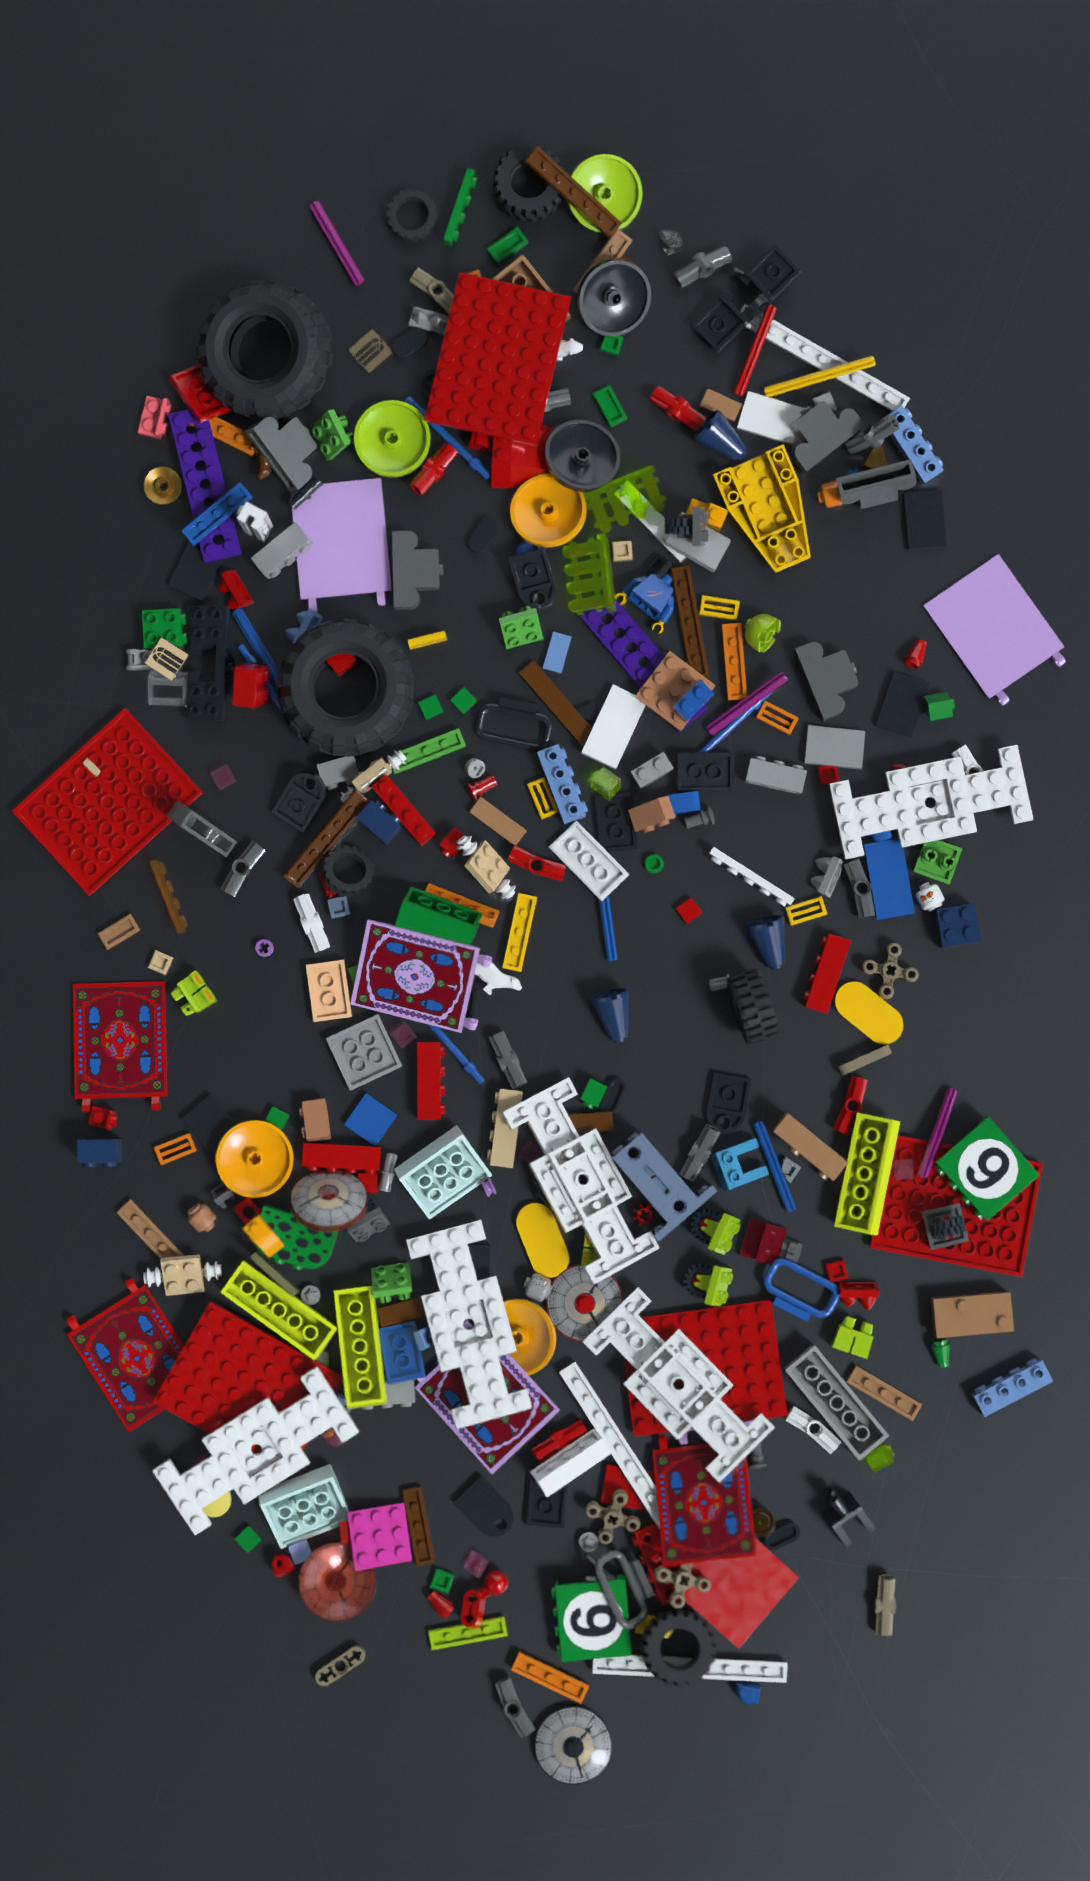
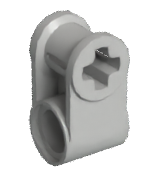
[126,649,163,670]

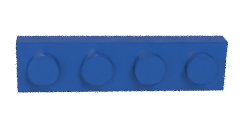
[181,482,253,546]

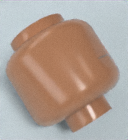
[187,1203,216,1232]

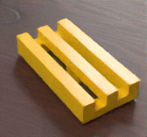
[699,595,740,621]
[408,631,447,650]
[527,777,559,819]
[785,896,827,926]

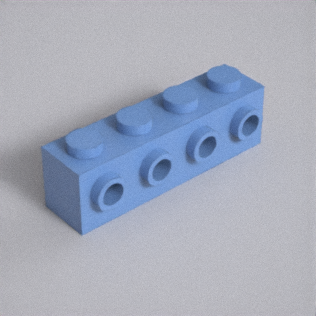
[881,406,944,484]
[537,744,588,825]
[971,1358,1053,1417]

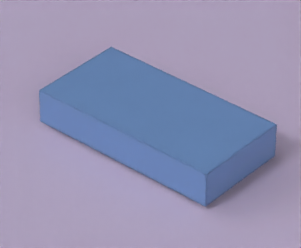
[543,632,572,674]

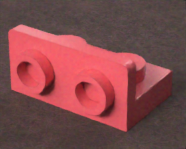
[138,396,172,439]

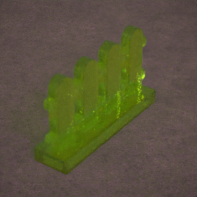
[583,465,667,533]
[562,533,616,615]

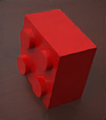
[232,663,270,708]

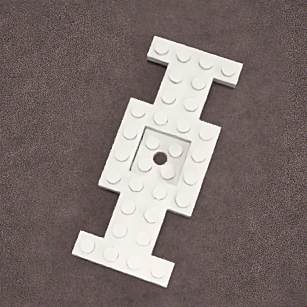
[829,745,1034,860]
[502,1077,659,1285]
[406,1220,532,1429]
[583,1288,775,1483]
[153,1366,359,1535]

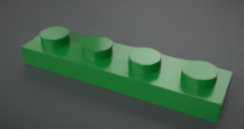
[444,168,477,247]

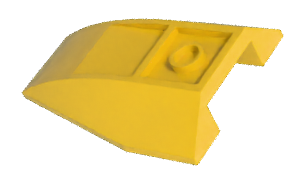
[713,445,811,573]

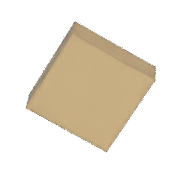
[612,541,633,562]
[83,758,101,776]
[148,950,174,975]

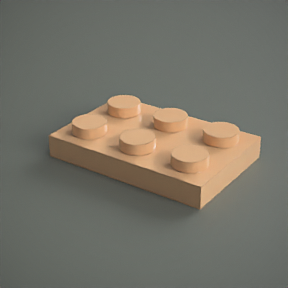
[306,960,352,1022]

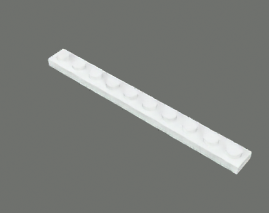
[740,304,910,412]
[559,1362,660,1529]
[593,1654,787,1683]

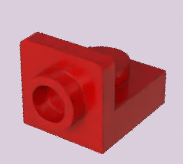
[88,1106,118,1130]

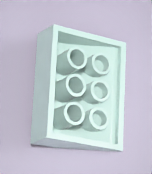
[394,1125,492,1220]
[259,1464,349,1549]

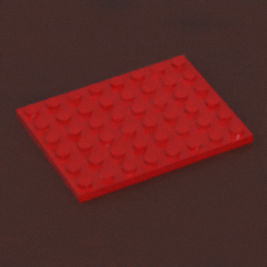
[425,272,571,446]
[12,708,203,896]
[869,1135,1043,1277]
[623,1300,788,1437]
[153,1301,344,1466]

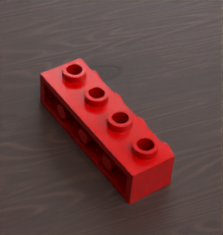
[632,1522,679,1606]

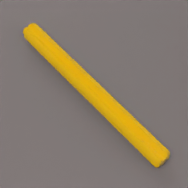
[764,356,876,397]

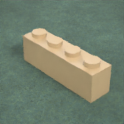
[487,1089,523,1168]

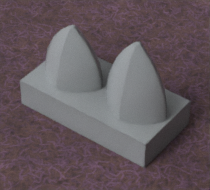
[409,307,449,336]
[811,856,845,898]

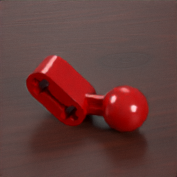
[461,1570,508,1630]

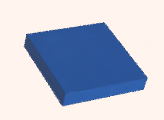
[344,1093,397,1147]

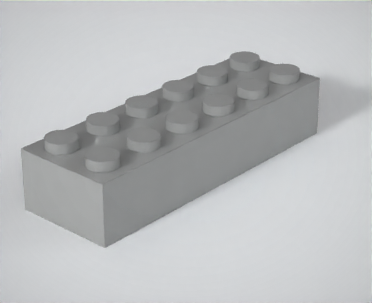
[784,1344,889,1461]

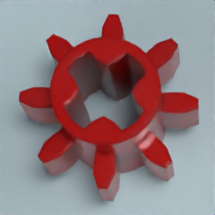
[633,1203,656,1227]

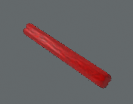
[734,304,776,396]

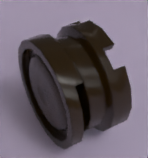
[752,1508,776,1537]

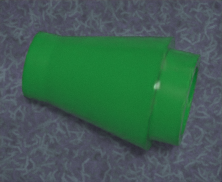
[931,1338,950,1368]

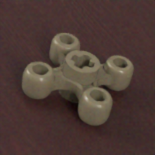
[862,943,919,999]
[585,1489,641,1544]
[654,1564,711,1608]

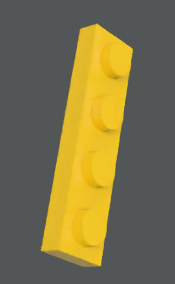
[502,893,537,972]

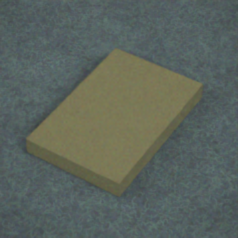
[251,1250,301,1297]

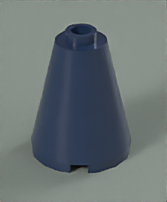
[693,409,746,461]
[746,915,785,970]
[591,988,629,1043]

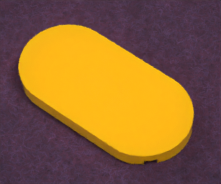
[835,982,903,1044]
[516,1203,569,1278]

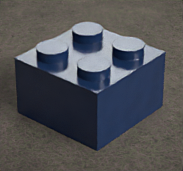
[356,800,402,845]
[934,903,981,948]
[77,1139,122,1167]

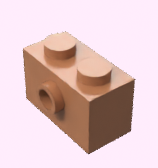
[628,796,676,833]
[299,1098,331,1143]

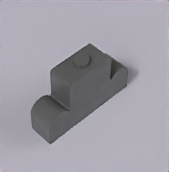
[790,401,865,473]
[245,417,317,491]
[836,459,916,509]
[392,531,443,610]
[794,642,859,722]
[166,801,237,857]

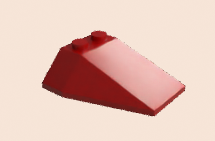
[491,424,555,489]

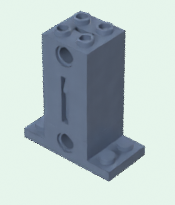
[612,1132,717,1242]

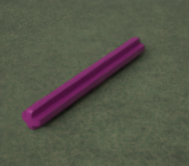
[309,201,364,286]
[706,672,788,735]
[918,1088,957,1178]

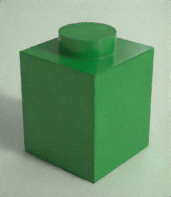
[924,692,955,721]
[580,1079,607,1109]

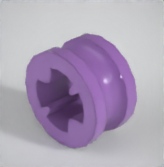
[255,939,274,957]
[481,1178,497,1197]

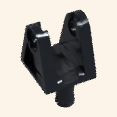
[822,1487,876,1549]

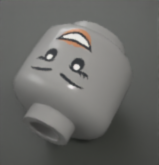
[523,1273,553,1302]

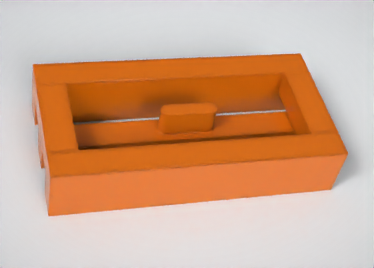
[756,701,799,736]
[154,1133,197,1165]

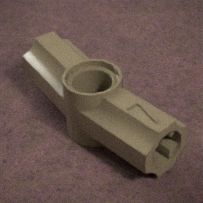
[409,268,454,314]
[874,1574,896,1636]

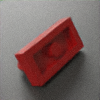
[218,570,254,610]
[838,1282,879,1311]

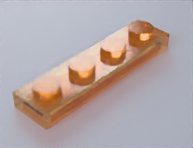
[150,859,188,934]

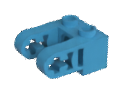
[710,1138,769,1191]

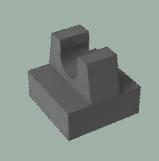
[211,1183,236,1208]
[779,1238,803,1262]

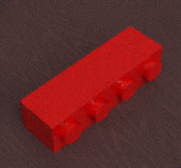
[372,774,436,847]
[802,933,851,1014]
[417,1042,445,1120]
[302,1143,381,1174]

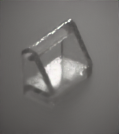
[148,670,189,706]

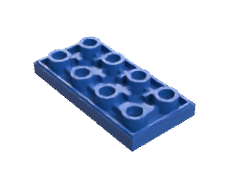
[863,839,915,920]

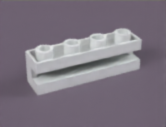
[236,502,274,543]
[530,1429,611,1497]

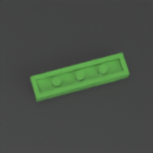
[390,728,466,774]

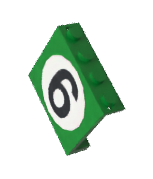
[934,1116,1040,1221]
[552,1574,632,1662]

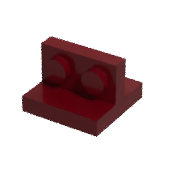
[739,1218,787,1265]

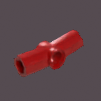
[650,386,706,432]
[410,442,458,496]
[507,846,567,881]
[833,1076,868,1136]
[531,1419,588,1464]

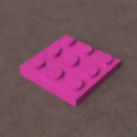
[346,1502,412,1571]

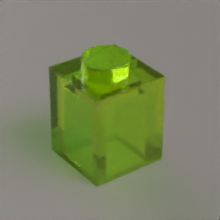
[591,766,621,801]
[865,1443,895,1473]

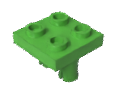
[310,409,354,461]
[499,606,543,649]
[913,840,962,885]
[371,1262,412,1303]

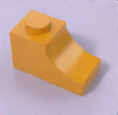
[686,498,728,532]
[243,1215,284,1258]

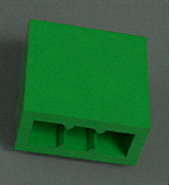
[142,608,187,651]

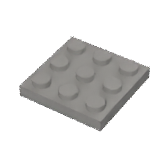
[326,1014,403,1091]

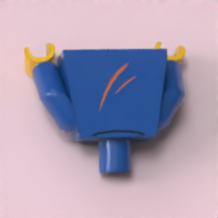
[615,574,674,634]

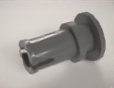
[684,806,715,829]
[748,1442,767,1469]

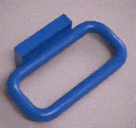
[763,1258,840,1322]

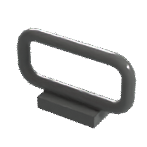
[595,1550,654,1629]

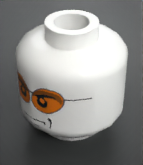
[916,882,944,912]

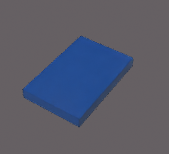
[379,1321,426,1385]

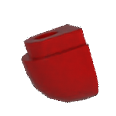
[468,432,493,453]
[272,1554,296,1577]

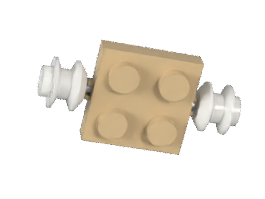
[340,749,407,802]
[457,836,516,899]
[144,1254,222,1296]

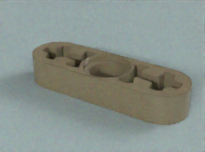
[838,1044,892,1076]
[315,1645,366,1686]

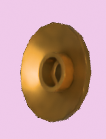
[144,467,182,505]

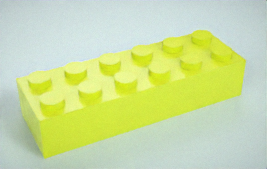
[834,1113,900,1235]
[221,1261,338,1360]
[334,1286,388,1409]

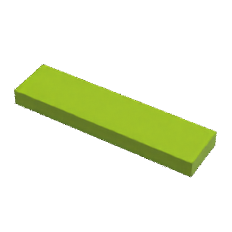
[428,1616,508,1650]

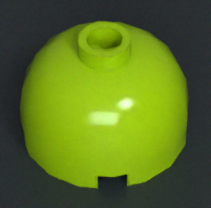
[745,614,781,652]

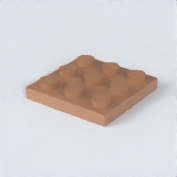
[635,651,716,732]

